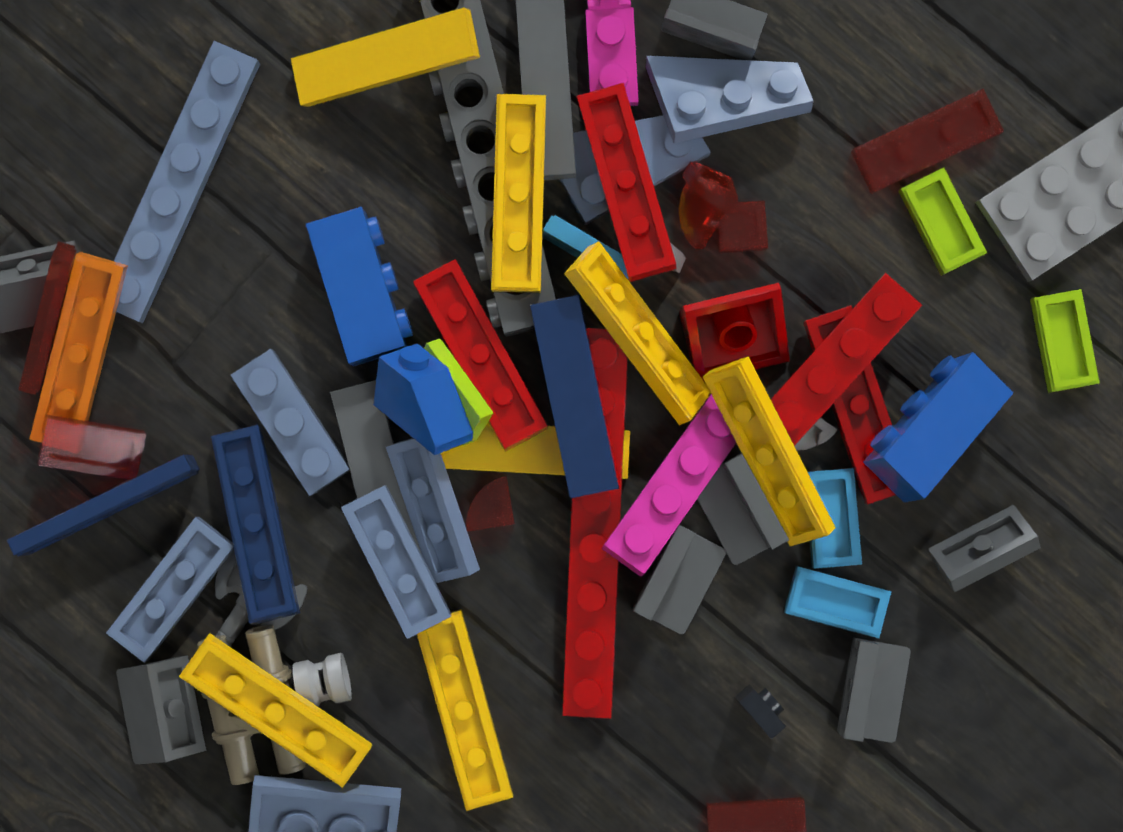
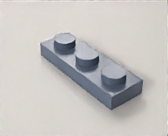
[231,349,350,496]
[386,438,480,583]
[341,485,452,639]
[106,517,234,663]

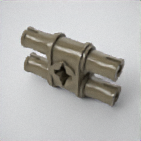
[197,625,307,785]

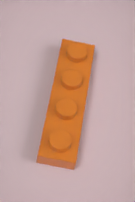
[30,252,128,453]

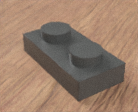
[928,505,1041,593]

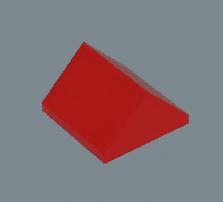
[679,283,790,382]

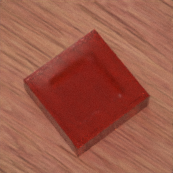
[716,200,768,253]

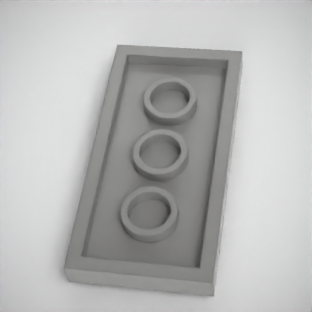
[976,107,1123,282]

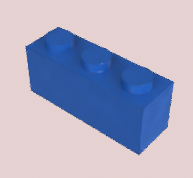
[306,207,413,366]
[863,352,1013,503]

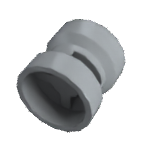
[293,653,352,706]

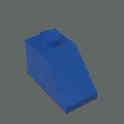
[373,344,473,456]

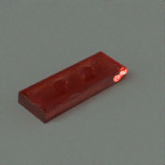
[851,88,1004,194]
[19,241,77,395]

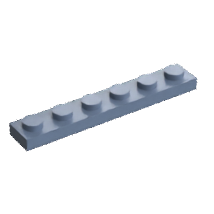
[114,41,260,323]

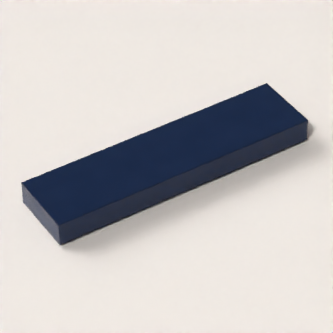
[530,295,619,498]
[211,425,300,625]
[7,455,200,556]

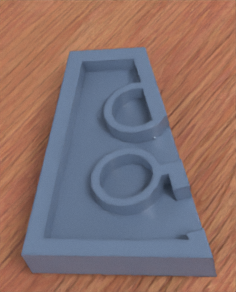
[646,56,813,144]
[559,116,711,225]
[248,775,401,832]

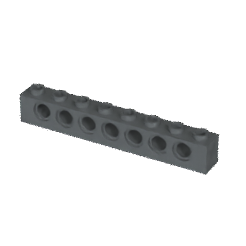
[410,0,556,337]

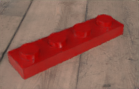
[577,82,677,282]
[413,259,548,452]
[770,273,922,446]
[803,305,896,504]

